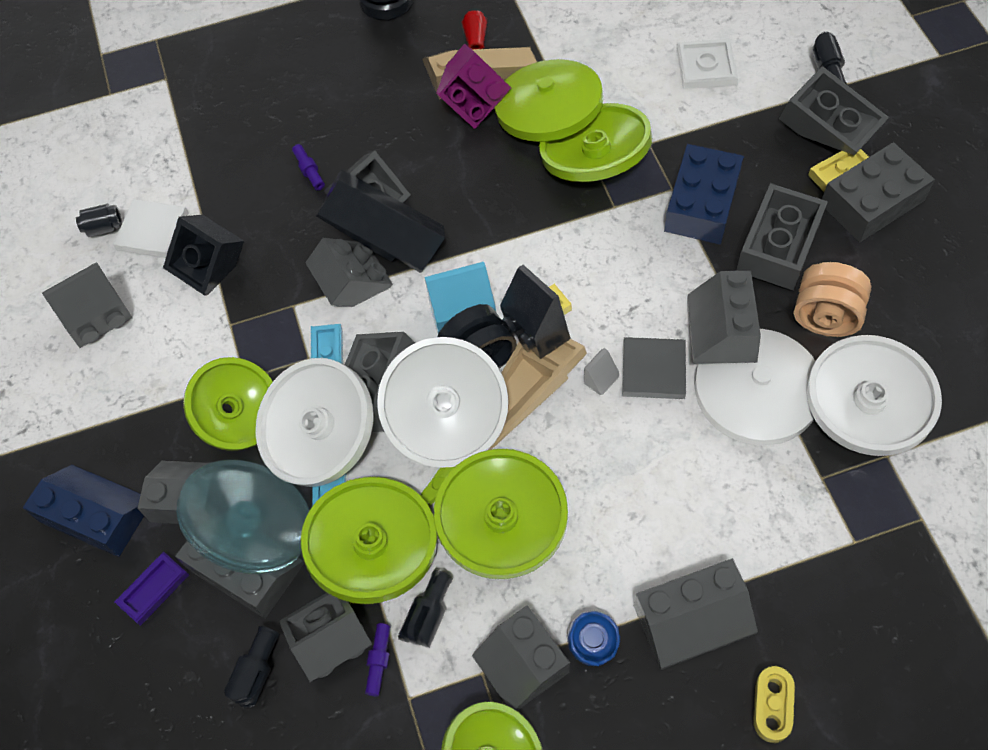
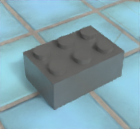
[822,142,935,242]
[737,183,828,291]

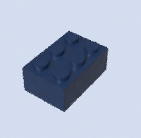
[664,144,744,245]

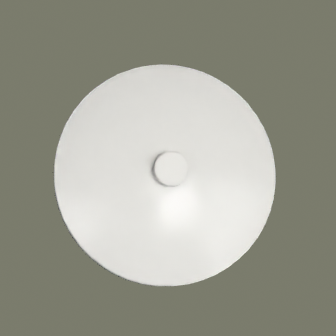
[695,329,816,445]
[807,335,942,456]
[377,337,508,468]
[256,358,373,487]

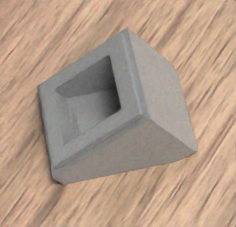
[584,348,620,395]

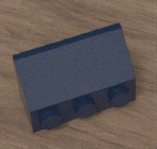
[23,465,144,557]

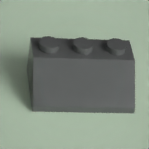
[688,270,761,364]
[345,331,415,432]
[175,513,305,619]
[633,558,758,670]

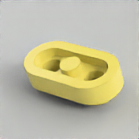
[754,666,795,743]

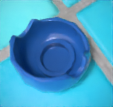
[567,611,620,666]

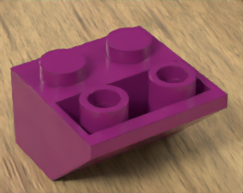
[436,44,511,129]

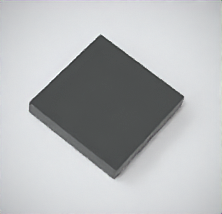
[622,337,686,399]

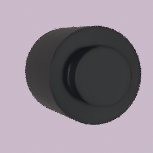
[76,203,122,237]

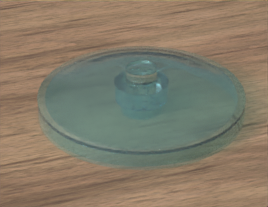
[176,460,309,574]

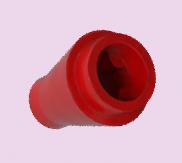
[462,11,487,50]

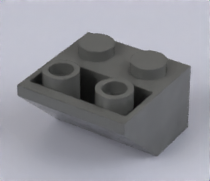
[305,238,393,307]

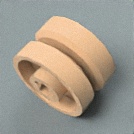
[793,262,871,337]

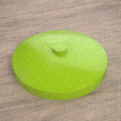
[495,59,604,141]
[539,103,652,182]
[434,449,568,579]
[301,477,437,604]

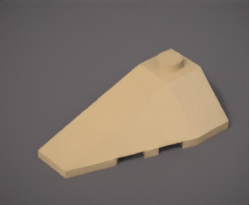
[423,47,537,99]

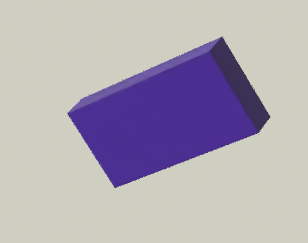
[115,552,189,626]

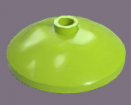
[183,357,273,451]
[442,702,542,750]

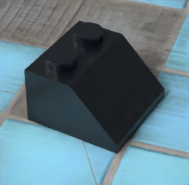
[163,214,244,296]
[500,264,571,359]

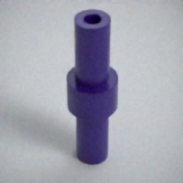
[292,144,325,190]
[365,623,391,697]

